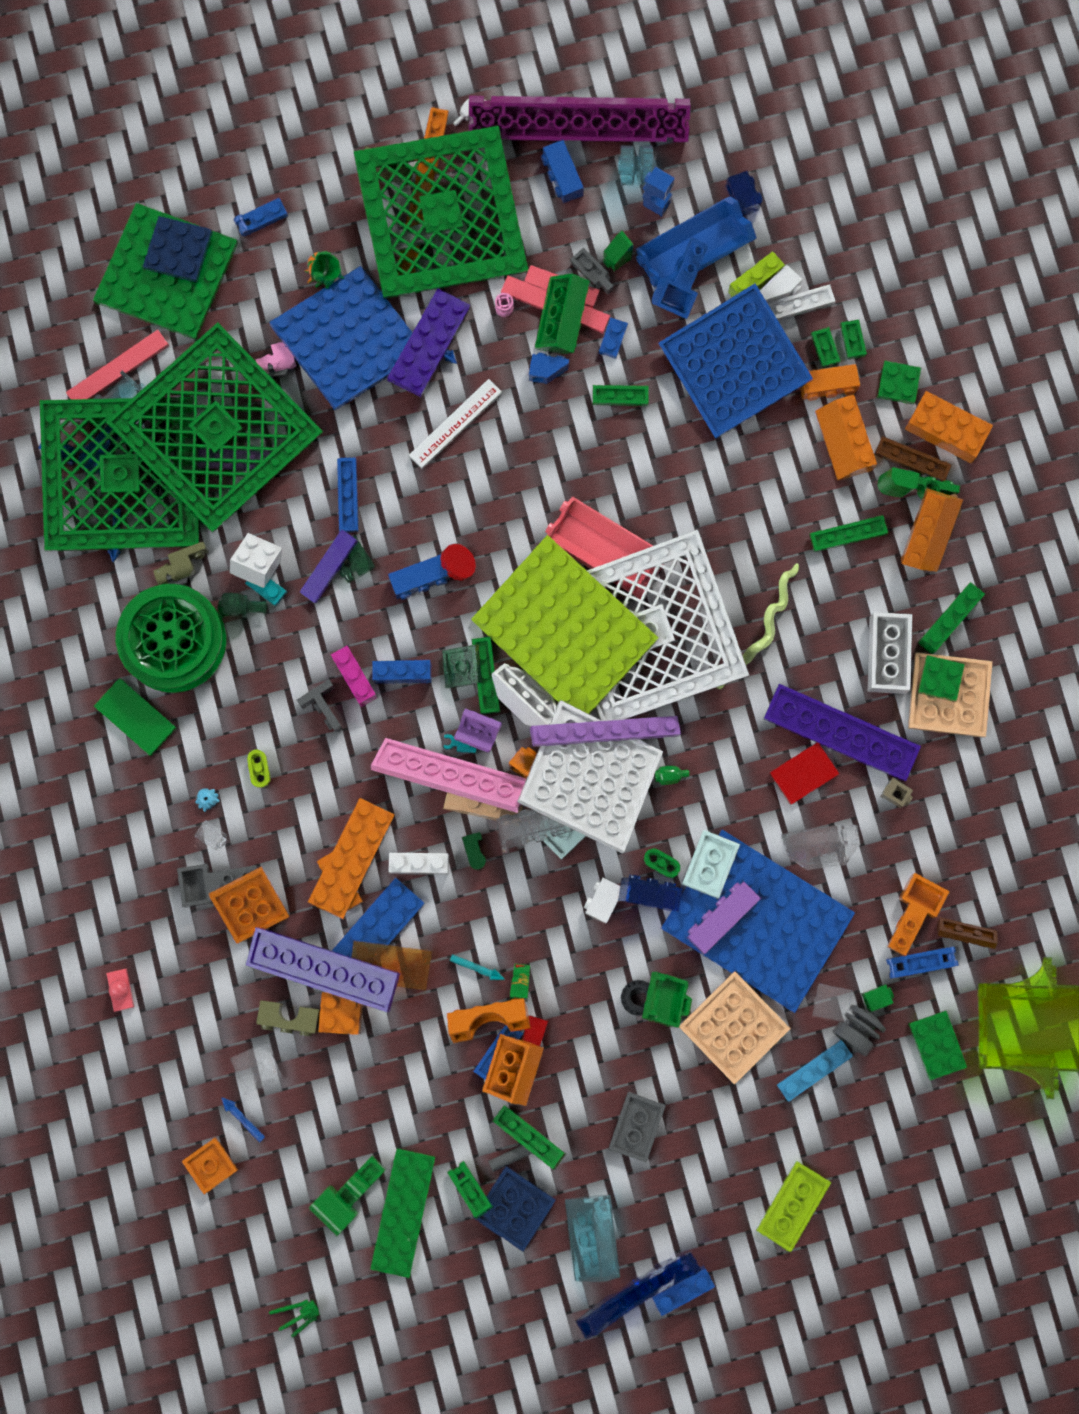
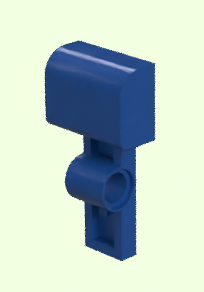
[652,237,709,319]

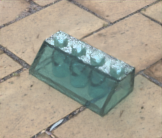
[565,1195,620,1282]

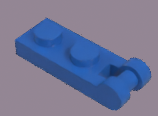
[233,198,288,236]

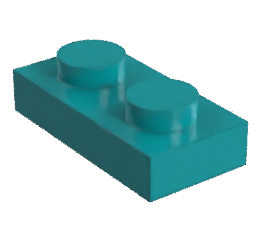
[245,579,287,607]

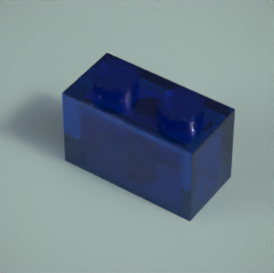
[725,170,763,216]

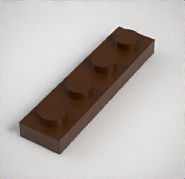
[874,436,952,482]

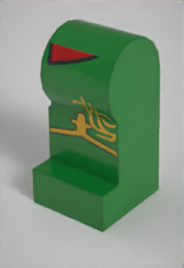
[510,963,530,1002]

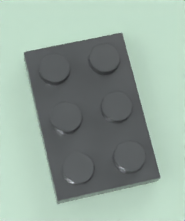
[608,1092,666,1163]

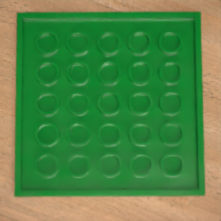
[93,203,238,340]

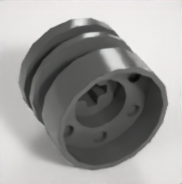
[832,1004,886,1057]

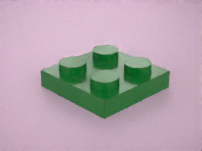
[877,361,921,405]
[918,655,965,702]

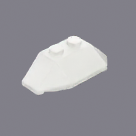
[492,663,557,726]

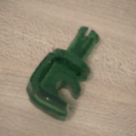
[217,592,267,619]

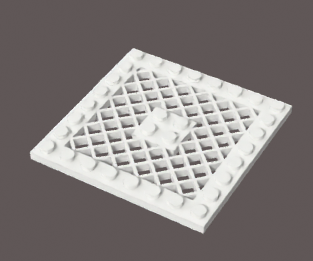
[587,530,749,721]

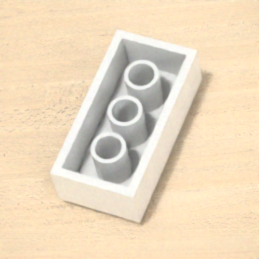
[868,612,912,694]

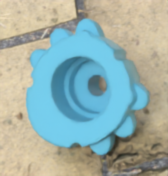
[195,788,220,812]

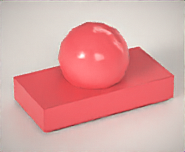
[106,969,134,1012]

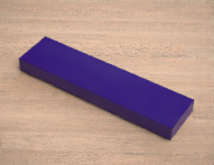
[300,529,358,603]

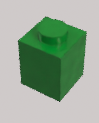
[861,985,894,1012]

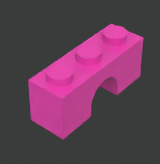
[331,646,377,707]

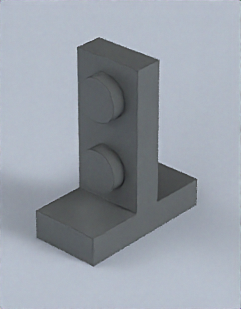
[297,679,342,732]

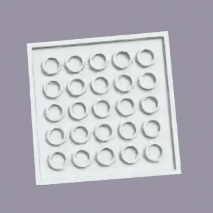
[517,701,663,853]

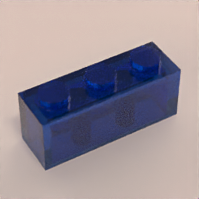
[618,874,682,912]

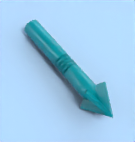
[450,954,505,980]

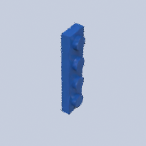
[337,457,359,533]

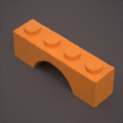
[447,998,530,1043]

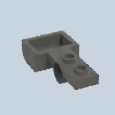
[177,864,257,908]

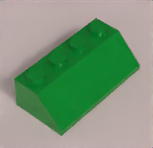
[534,274,590,354]

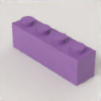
[687,882,761,955]

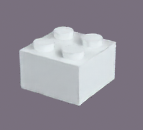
[230,533,282,588]

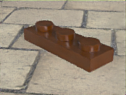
[937,917,998,949]

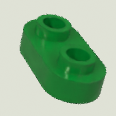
[644,848,681,878]

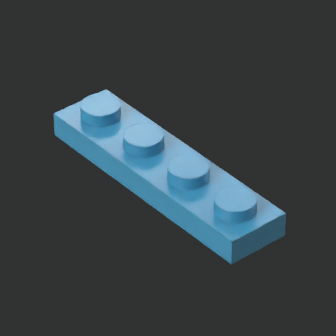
[776,1040,853,1102]

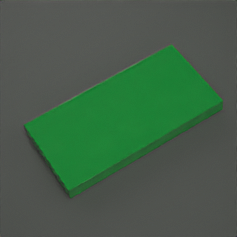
[94,678,177,756]

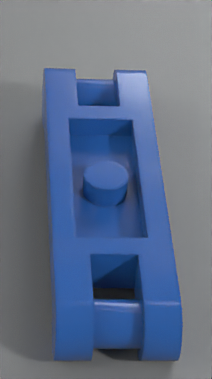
[886,946,959,979]

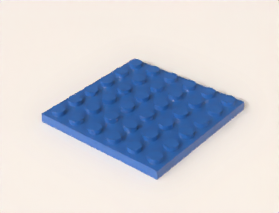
[270,266,413,411]
[659,283,813,439]

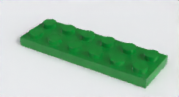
[370,1148,436,1278]

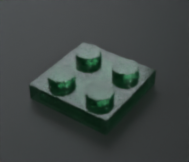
[442,645,482,689]

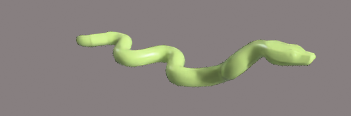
[717,563,799,689]

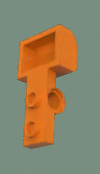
[887,873,950,956]

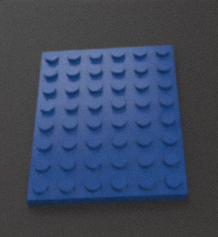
[660,830,855,1013]

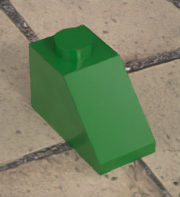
[603,231,633,272]

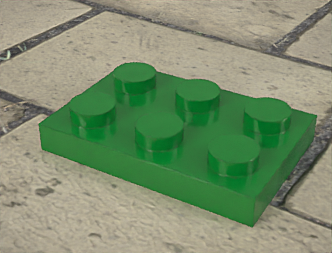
[908,1011,967,1080]

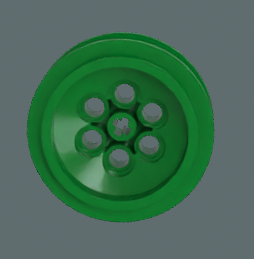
[115,584,227,693]

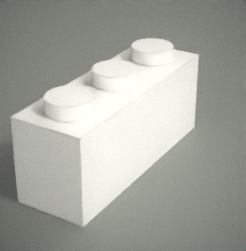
[389,853,449,875]

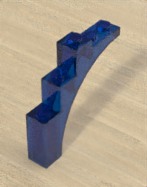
[575,1252,701,1339]

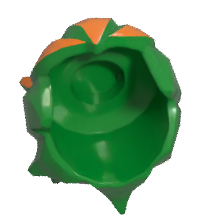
[305,251,344,289]

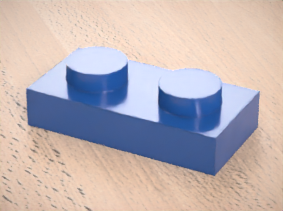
[599,317,628,359]

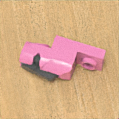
[256,342,297,378]

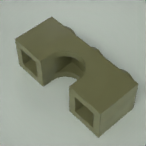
[256,1000,320,1037]

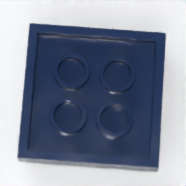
[143,216,213,283]
[473,1166,556,1252]

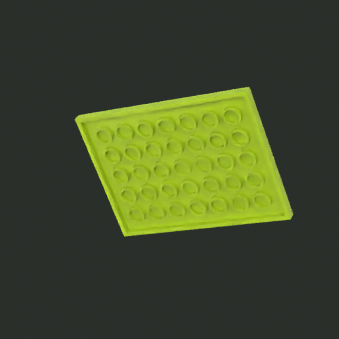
[471,535,659,714]

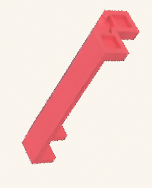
[545,497,664,599]

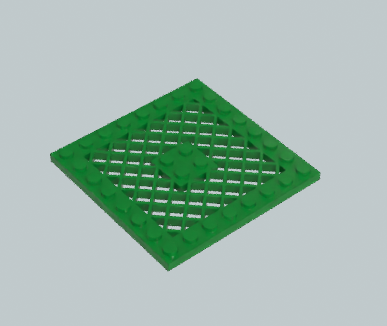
[353,126,528,299]
[106,322,323,533]
[40,397,199,552]

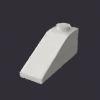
[760,264,803,303]

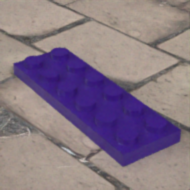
[387,288,470,397]

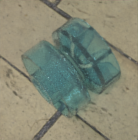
[618,145,653,186]

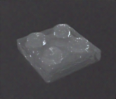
[230,1042,283,1095]

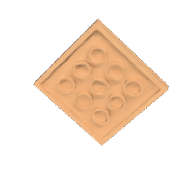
[908,652,993,738]
[679,971,790,1085]

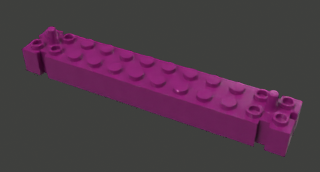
[469,96,690,142]

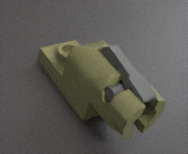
[154,542,209,585]

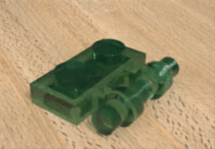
[339,535,375,583]

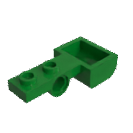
[878,467,960,500]
[309,1156,386,1236]

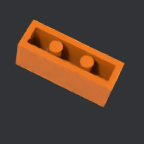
[800,364,860,401]

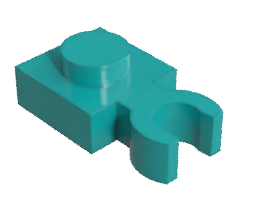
[443,734,476,754]

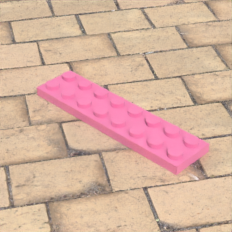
[371,738,526,813]

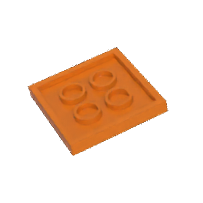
[209,867,289,944]

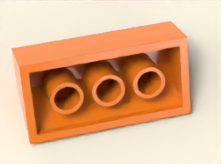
[815,394,877,481]
[901,488,963,572]

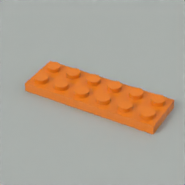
[308,798,395,920]

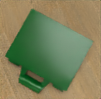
[642,972,693,1028]

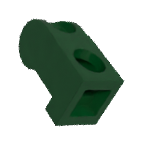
[462,832,486,871]

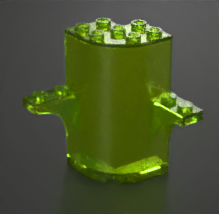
[978,957,1079,1099]

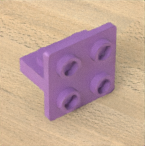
[454,709,502,753]

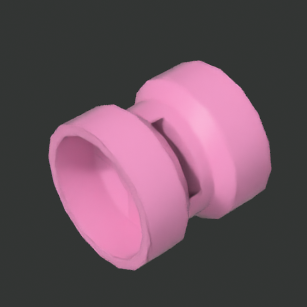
[495,293,514,317]

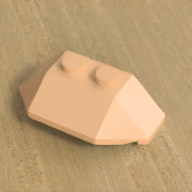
[443,792,523,826]

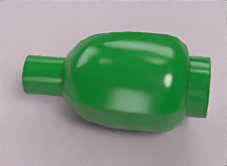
[654,766,689,785]

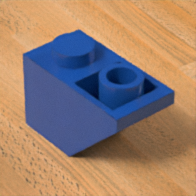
[529,353,569,384]

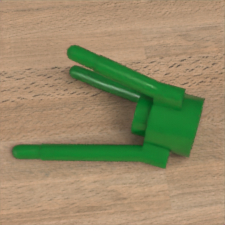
[269,1299,320,1338]

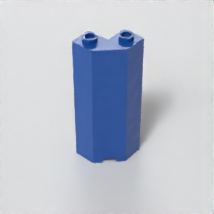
[635,196,757,288]

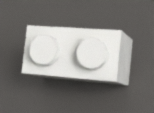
[584,878,624,924]

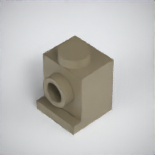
[880,778,913,808]

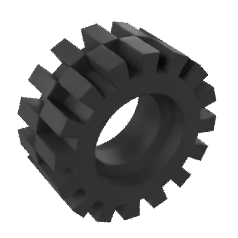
[621,980,649,1016]

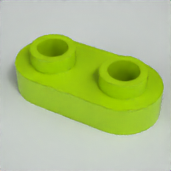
[247,749,271,788]

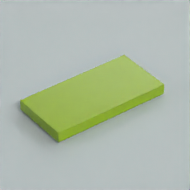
[756,1161,831,1253]

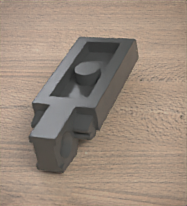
[570,248,614,294]

